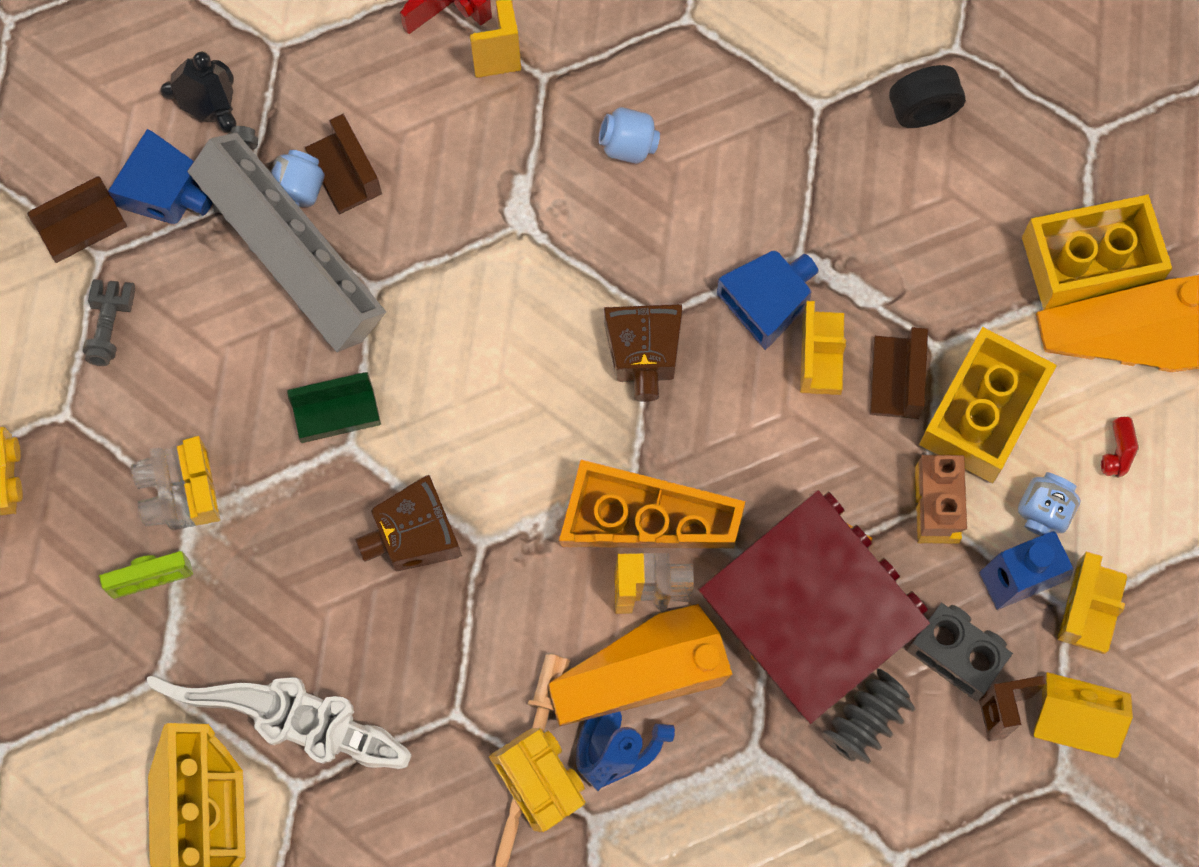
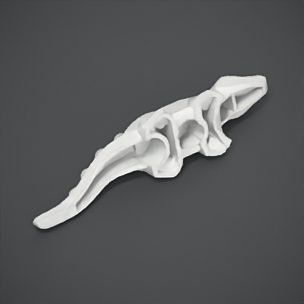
[147,676,411,769]

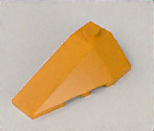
[1036,275,1199,372]

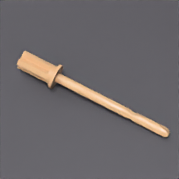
[495,654,570,867]

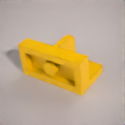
[800,300,846,395]
[1057,551,1127,654]

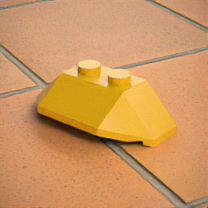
[148,723,246,867]

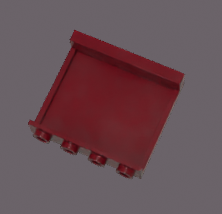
[697,490,930,724]

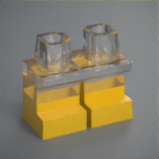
[131,436,221,530]
[614,553,694,614]

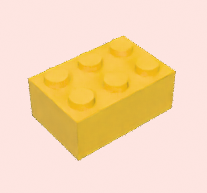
[1022,194,1172,310]
[919,327,1057,484]

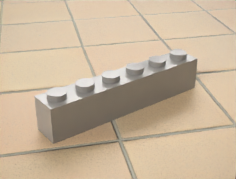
[187,132,386,352]

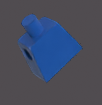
[108,129,213,224]
[717,251,819,350]
[979,531,1074,610]

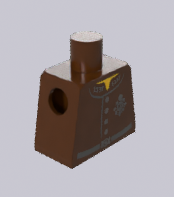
[604,304,682,402]
[355,475,462,571]

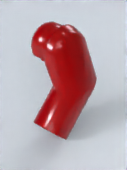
[1101,416,1139,478]

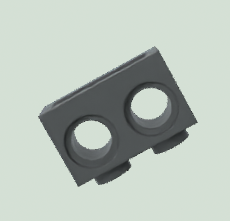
[907,602,1013,702]

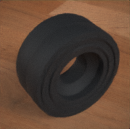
[889,65,966,128]

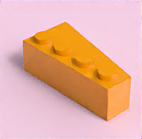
[559,460,745,549]

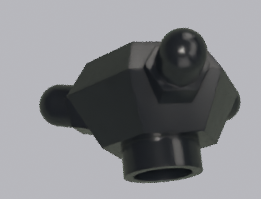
[160,51,236,133]

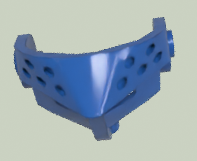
[576,712,675,792]

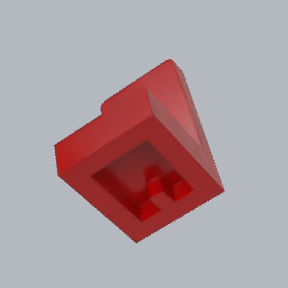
[400,0,492,34]

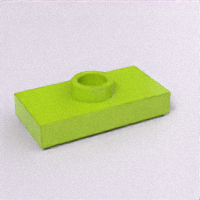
[99,551,193,599]

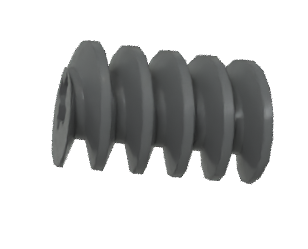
[822,669,916,764]

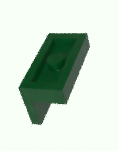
[287,372,381,443]

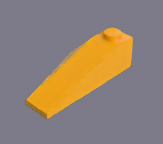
[548,604,733,727]

